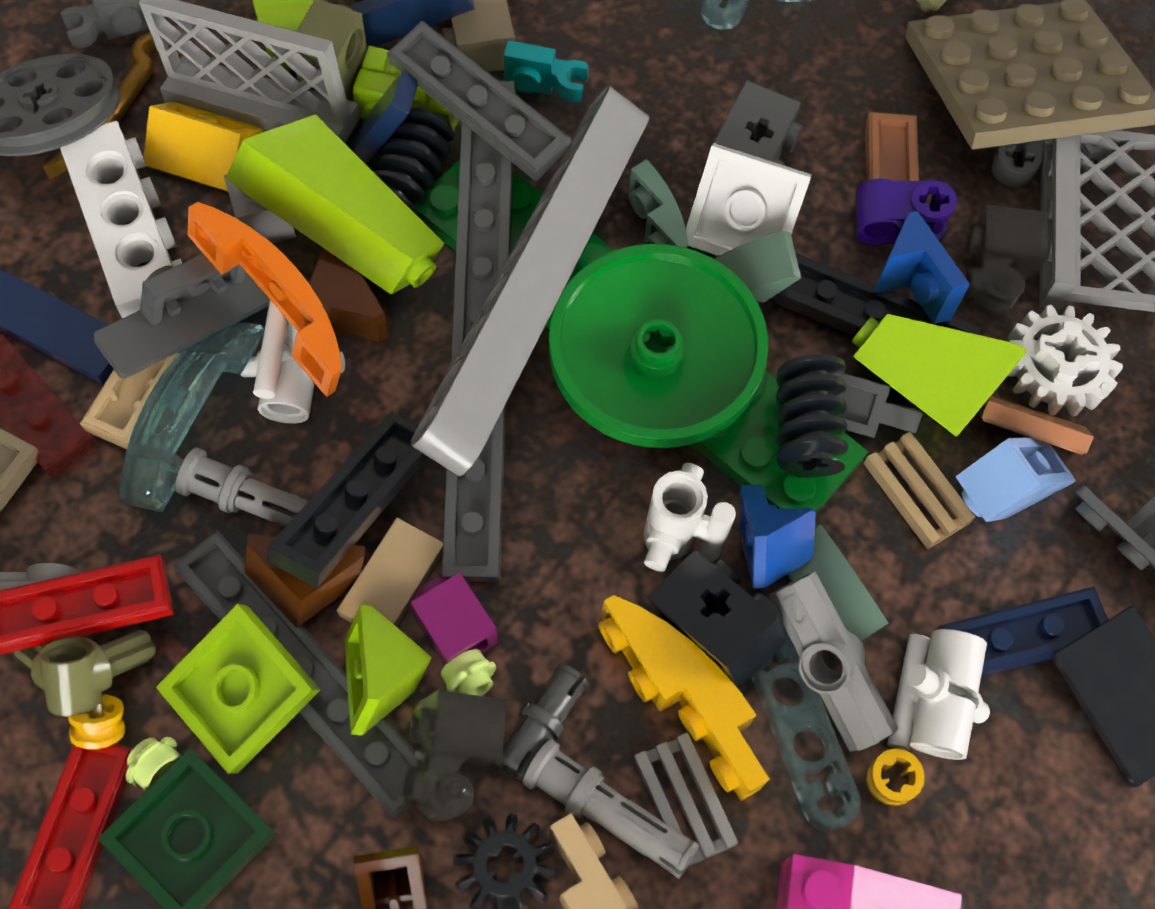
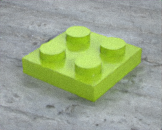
[156,604,321,774]

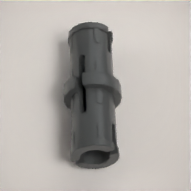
[493,663,589,781]

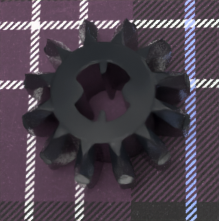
[453,813,557,909]

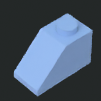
[955,438,1076,522]

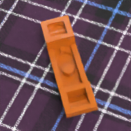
[187,202,342,397]

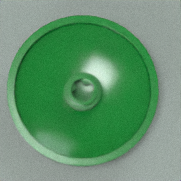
[549,244,768,448]

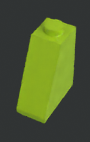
[851,314,1028,437]

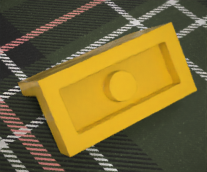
[143,101,264,191]

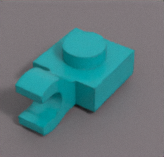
[504,40,589,102]

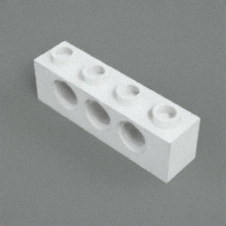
[60,121,182,318]

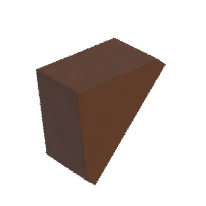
[309,248,389,342]
[244,534,365,628]
[354,846,429,909]

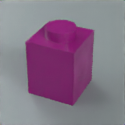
[410,572,498,666]

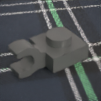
[60,0,149,49]
[837,373,923,438]

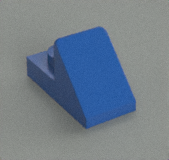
[874,211,970,324]
[739,484,816,588]

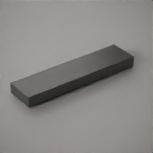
[387,21,571,182]

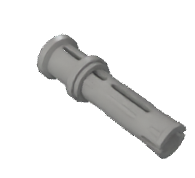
[175,447,309,528]
[522,739,700,879]

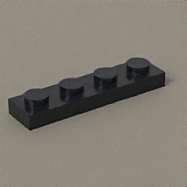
[768,252,982,336]
[266,411,428,588]

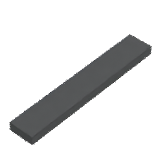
[172,530,439,821]

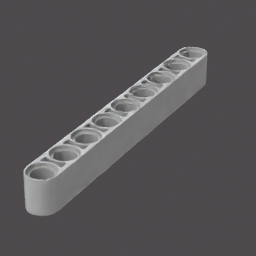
[411,86,649,476]

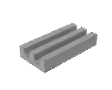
[633,732,738,867]

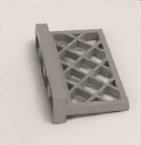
[139,0,361,143]
[1039,130,1155,312]

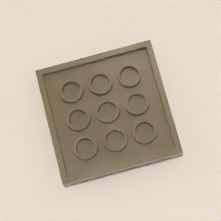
[905,0,1155,150]

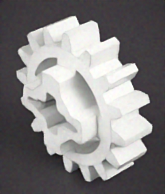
[1007,305,1123,416]

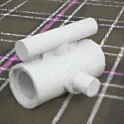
[238,300,345,424]
[643,463,736,572]
[887,629,990,760]

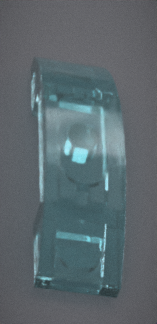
[119,322,265,512]

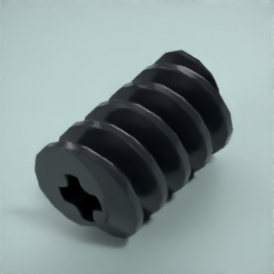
[370,108,456,216]
[776,354,848,478]

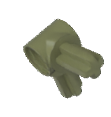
[14,630,156,716]

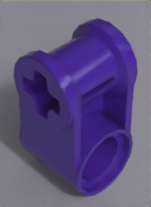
[855,178,957,246]

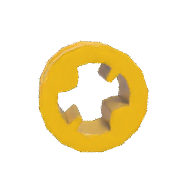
[67,694,125,749]
[866,748,925,807]

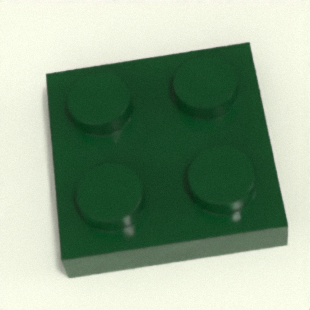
[97,748,277,909]

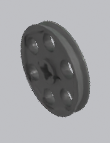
[0,54,121,156]

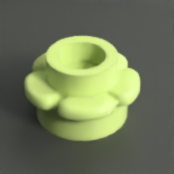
[440,649,496,702]
[126,737,181,791]

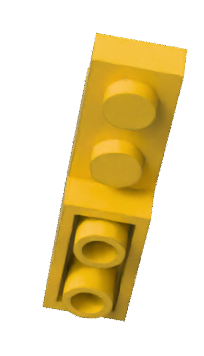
[598,595,770,801]

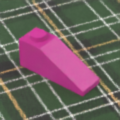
[776,854,962,909]

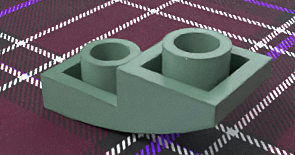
[628,159,688,248]
[714,230,801,302]
[787,524,888,641]

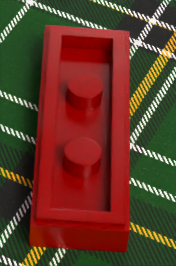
[0,554,174,655]
[8,744,133,909]

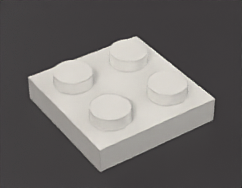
[686,143,812,256]

